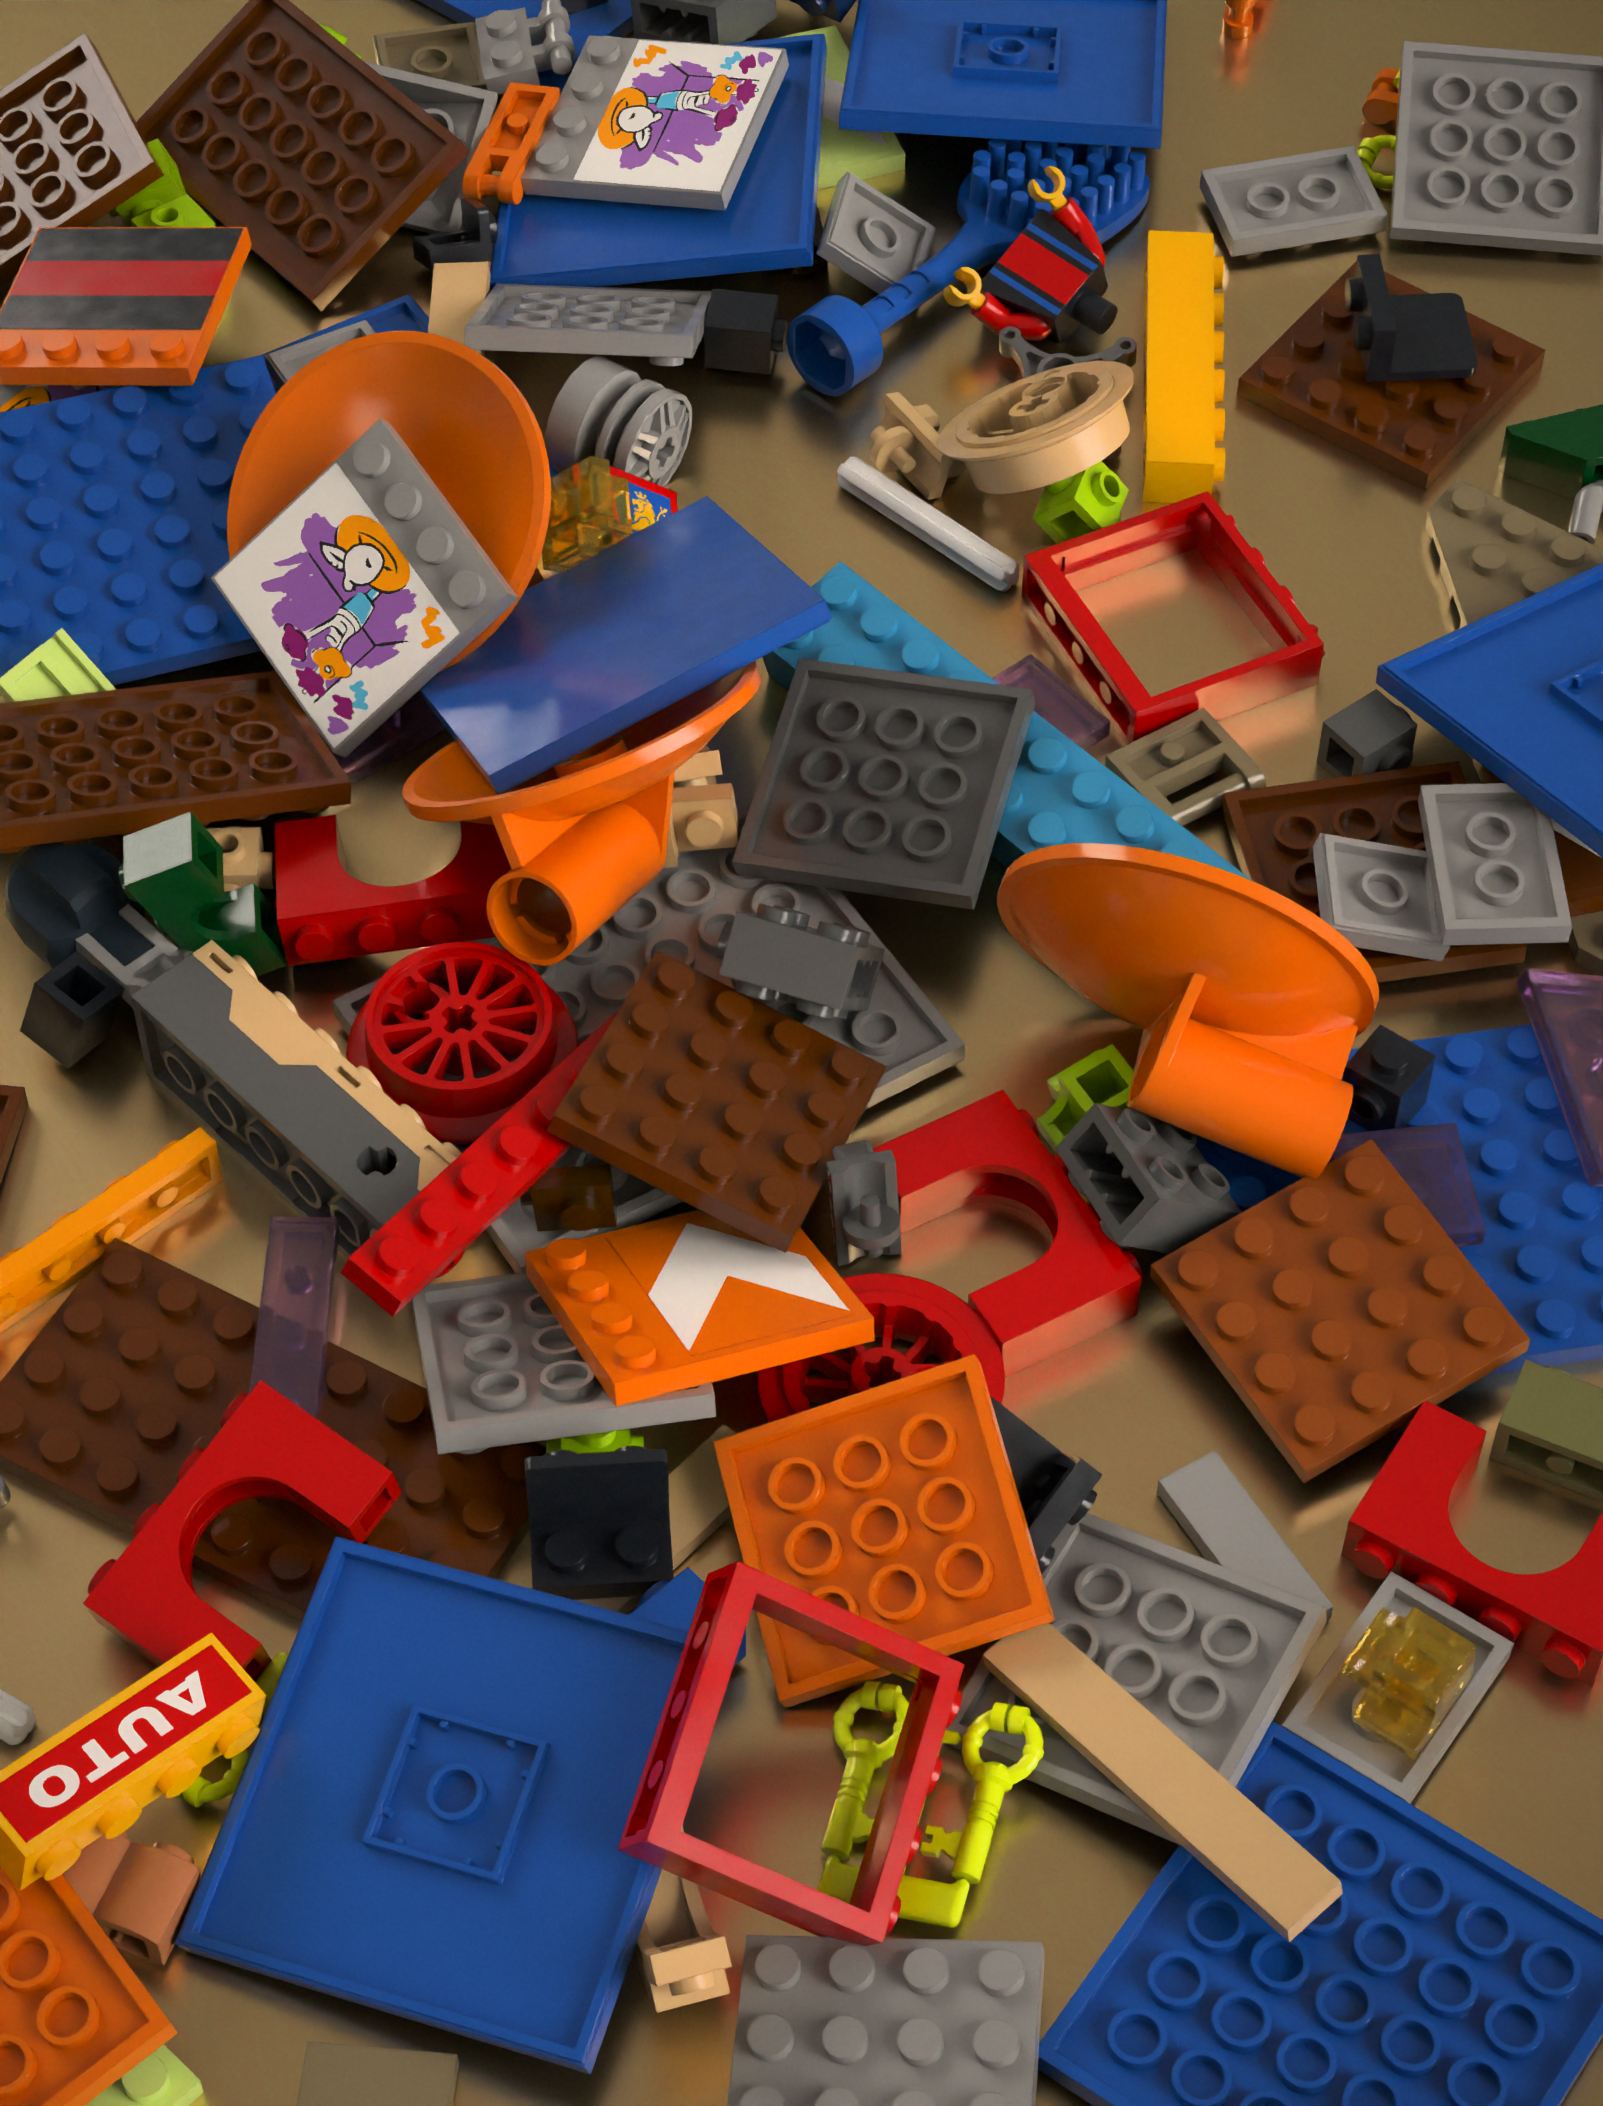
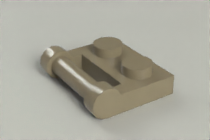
[1105,708,1266,826]

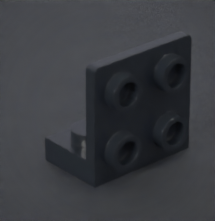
[525,1446,674,1600]

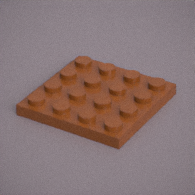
[1150,1139,1530,1483]

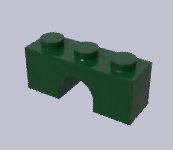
[119,811,286,976]

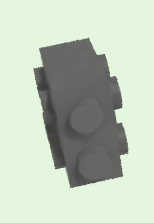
[631,0,777,44]
[716,903,885,1019]
[1055,1103,1242,1255]

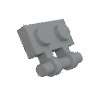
[475,0,575,95]

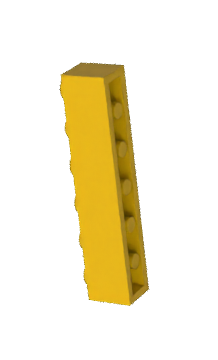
[1142,230,1225,503]

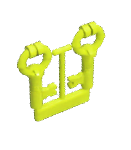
[817,1680,1044,1928]

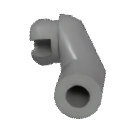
[1567,479,1603,544]

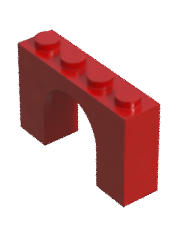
[275,814,511,966]
[873,1090,1143,1378]
[83,1380,402,1682]
[1341,1401,1603,1687]

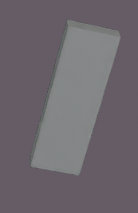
[1156,1450,1333,1620]

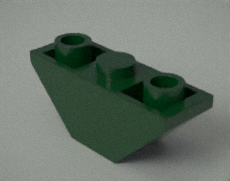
[1499,404,1603,499]

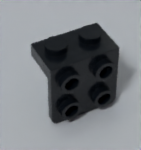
[1345,254,1478,382]
[990,1396,1102,1574]

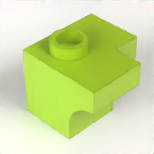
[1037,1044,1134,1155]

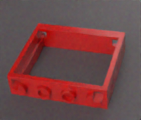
[1021,491,1325,745]
[617,1561,965,1946]

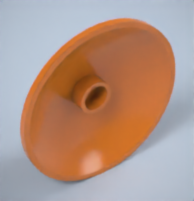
[227,331,551,673]
[402,661,761,966]
[997,843,1379,1178]

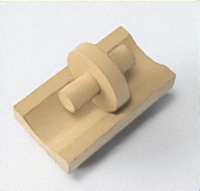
[869,392,966,500]

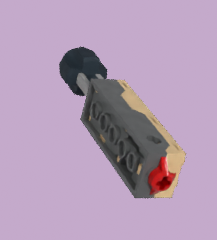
[4,840,475,1278]

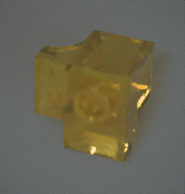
[542,456,633,573]
[1343,1606,1476,1760]

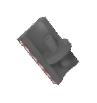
[826,1140,902,1266]

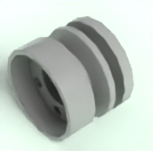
[544,356,692,487]

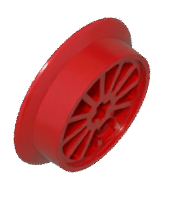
[346,942,579,1144]
[757,1273,1005,1422]

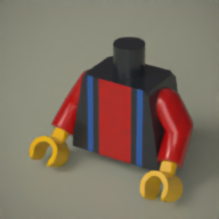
[944,166,1118,343]

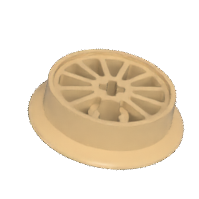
[937,361,1134,494]

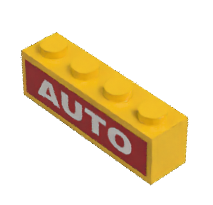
[0,1632,266,1891]

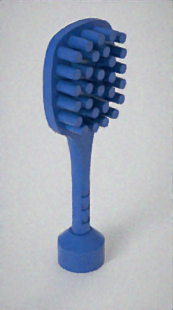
[786,138,1150,396]

